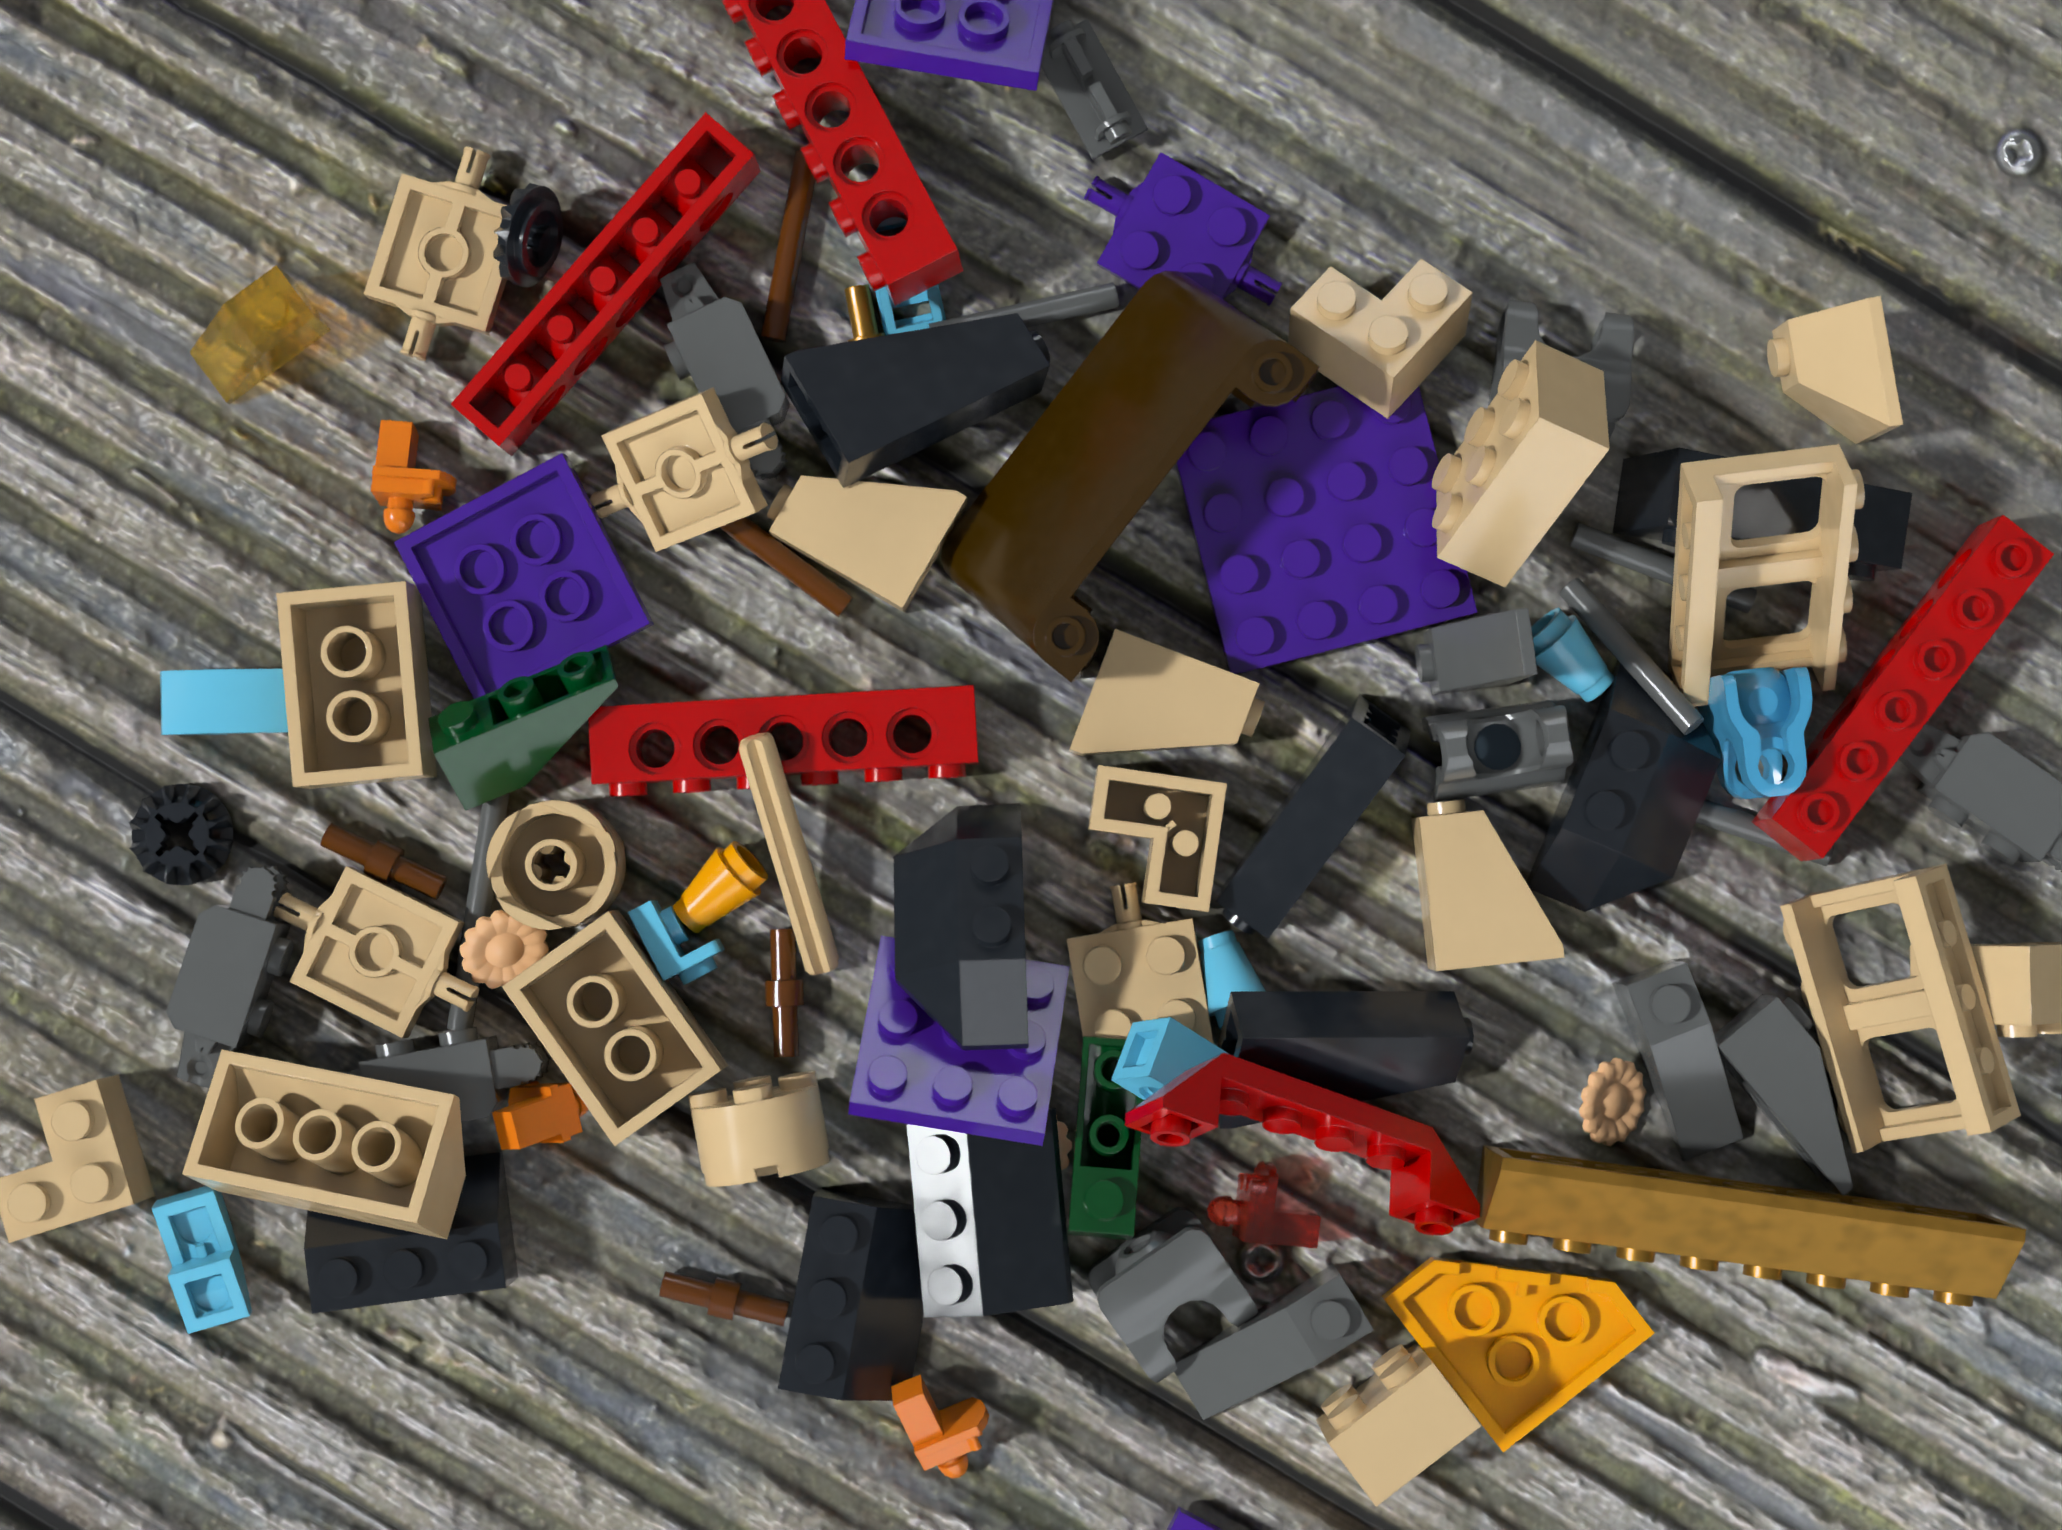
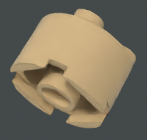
[486,800,626,930]
[688,1071,830,1187]

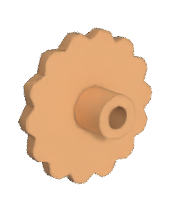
[459,910,549,989]
[1579,1057,1647,1146]

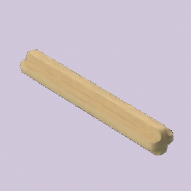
[739,732,839,975]

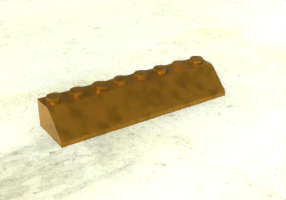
[1473,1145,2026,1307]

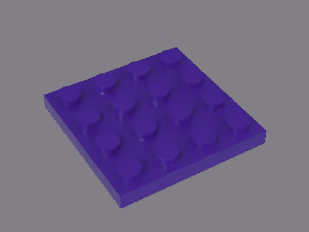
[1175,386,1478,675]

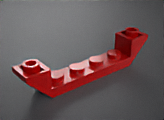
[1125,1053,1480,1235]

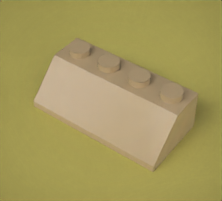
[182,1049,466,1239]

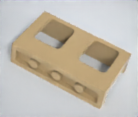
[1668,444,1865,707]
[1780,863,2021,1153]

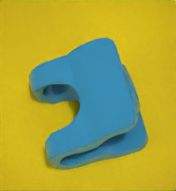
[1698,667,1812,800]

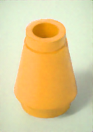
[673,841,768,933]

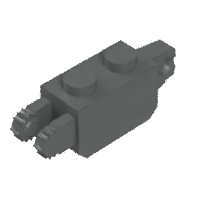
[660,263,790,480]
[1898,723,2062,873]
[166,866,294,1088]
[346,1027,551,1122]

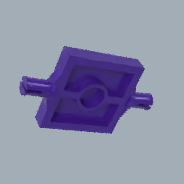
[1084,152,1283,307]

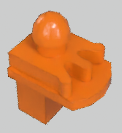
[371,420,457,534]
[492,1081,589,1150]
[891,1374,989,1479]

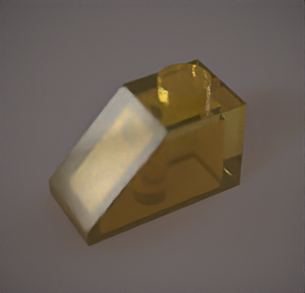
[189,265,331,404]

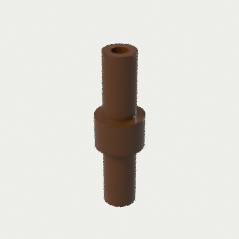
[320,823,448,900]
[765,928,804,1057]
[659,1271,790,1327]

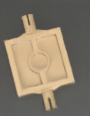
[364,147,507,361]
[590,387,778,552]
[274,866,479,1038]
[1067,882,1215,1044]

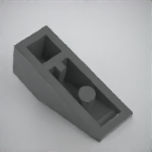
[1415,608,1538,695]
[1612,960,1743,1162]
[1714,994,1853,1196]
[1174,1264,1374,1420]

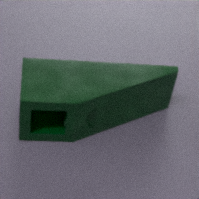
[428,645,618,811]
[1067,1036,1144,1240]

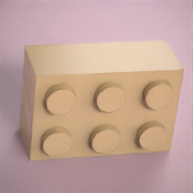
[1432,340,1610,587]
[276,581,437,789]
[502,910,728,1146]

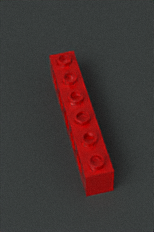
[721,0,963,306]
[451,112,761,456]
[1752,515,2054,862]
[588,685,979,797]

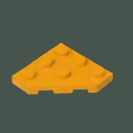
[1381,1257,1654,1453]

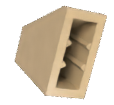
[767,475,968,613]
[1069,629,1265,756]
[1411,799,1565,971]

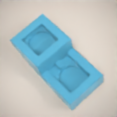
[160,669,288,735]
[151,1186,252,1334]

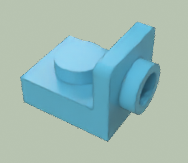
[628,900,725,985]

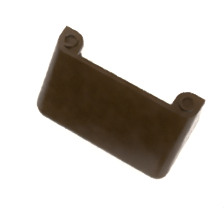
[941,271,1319,683]

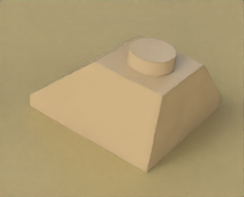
[1767,296,1903,444]

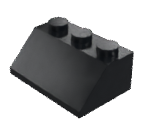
[906,1108,1074,1318]
[304,1151,519,1314]
[778,1188,924,1401]

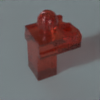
[1207,1161,1321,1249]

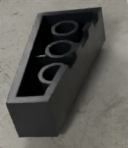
[1612,448,1912,581]

